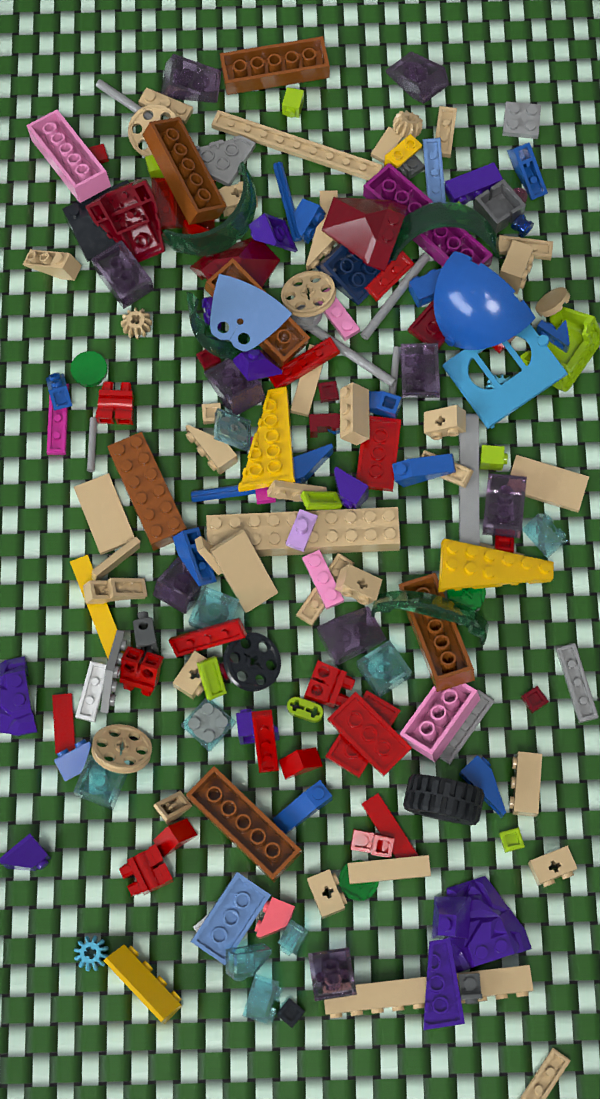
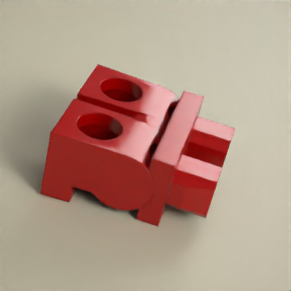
[95,381,134,425]
[119,646,164,696]
[304,660,355,708]
[119,844,174,897]

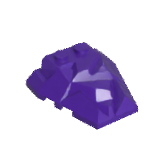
[0,656,38,736]
[446,876,532,973]

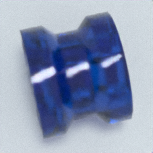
[511,214,534,237]

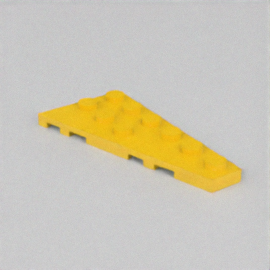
[238,387,295,492]
[438,538,554,592]

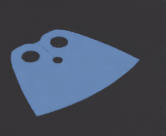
[210,274,292,351]

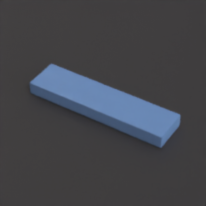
[423,138,446,209]

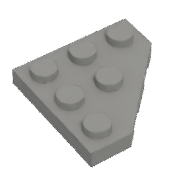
[195,135,256,186]
[100,630,127,714]

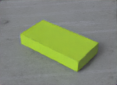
[300,491,342,510]
[197,656,227,700]

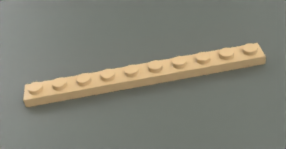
[211,110,383,181]

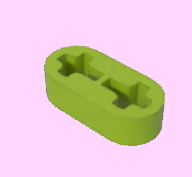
[287,697,323,723]

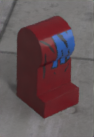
[309,413,340,438]

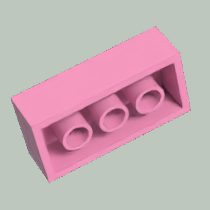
[399,683,480,762]

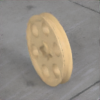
[128,104,177,157]
[281,271,336,317]
[91,724,152,774]

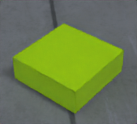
[499,827,525,853]

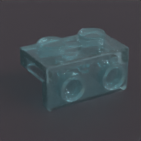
[522,514,568,558]

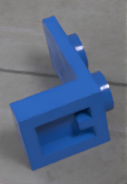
[46,373,72,411]

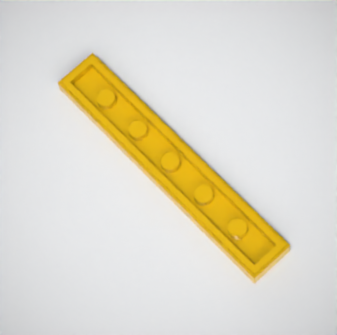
[70,555,124,658]

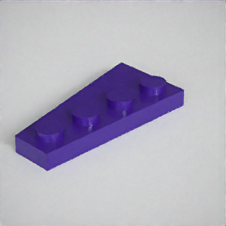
[423,938,465,1030]

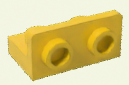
[384,134,422,168]

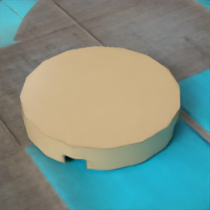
[535,287,570,317]

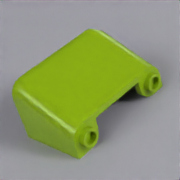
[521,307,600,392]

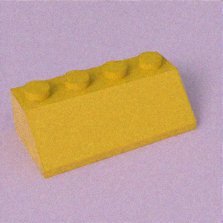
[103,945,182,1024]

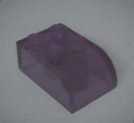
[91,240,154,309]
[400,343,440,398]
[482,473,527,538]

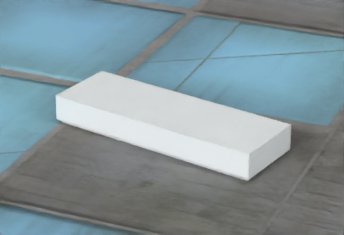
[75,661,106,723]

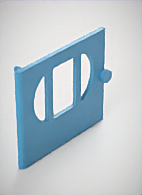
[442,324,568,429]

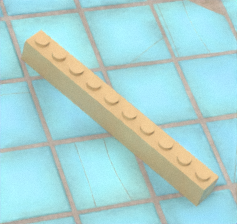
[323,965,534,1019]

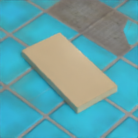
[505,455,589,513]
[74,473,134,555]
[210,529,278,613]

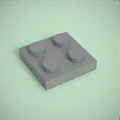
[502,101,541,139]

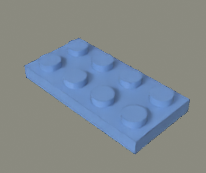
[190,872,271,965]

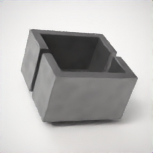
[473,179,526,234]

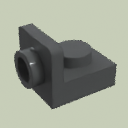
[397,154,425,180]
[458,973,483,1004]

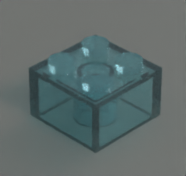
[188,586,240,629]
[356,640,412,698]
[73,755,128,810]
[242,974,283,1025]

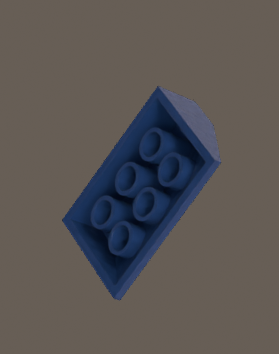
[316,243,402,306]

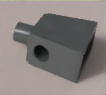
[133,611,160,661]

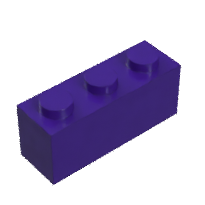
[445,162,503,206]

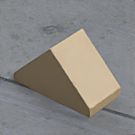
[153,791,192,826]

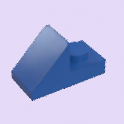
[537,320,570,353]

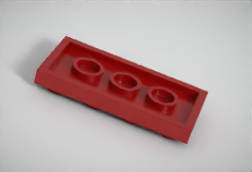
[356,416,401,492]
[325,690,401,778]
[327,691,412,777]

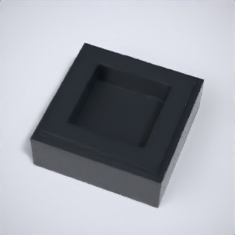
[276,998,305,1028]

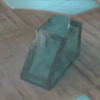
[278,920,309,956]
[226,943,272,981]

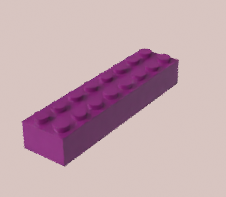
[363,163,493,267]

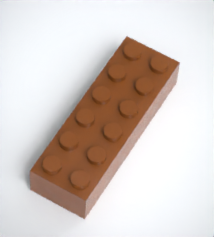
[220,36,330,95]
[142,117,227,225]
[204,258,310,368]
[107,432,187,551]
[398,573,475,692]
[186,766,302,882]

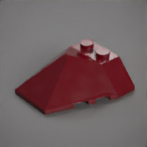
[85,179,166,264]
[321,197,408,272]
[190,237,280,288]

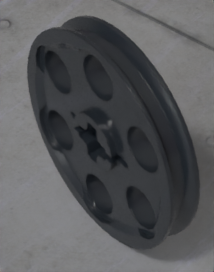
[223,632,281,692]

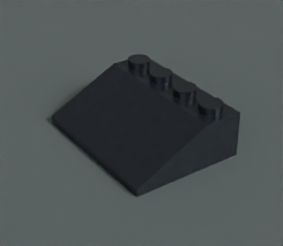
[62,180,129,262]

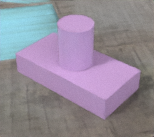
[286,509,318,552]

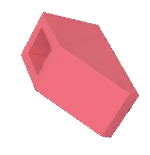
[254,897,295,939]

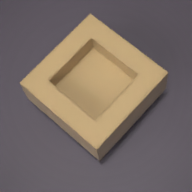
[202,403,222,424]

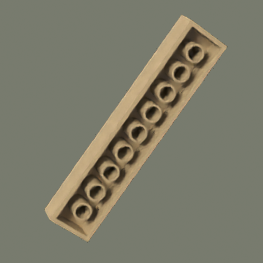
[206,507,400,557]

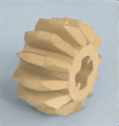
[392,110,423,138]
[121,307,152,339]

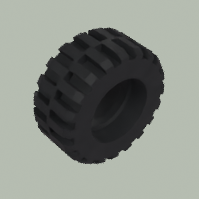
[403,774,485,825]

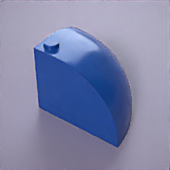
[434,251,536,350]

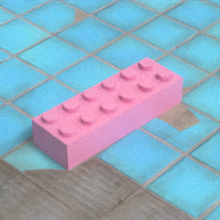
[26,110,111,203]

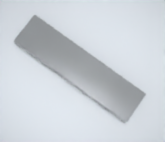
[556,643,599,723]
[439,690,495,765]

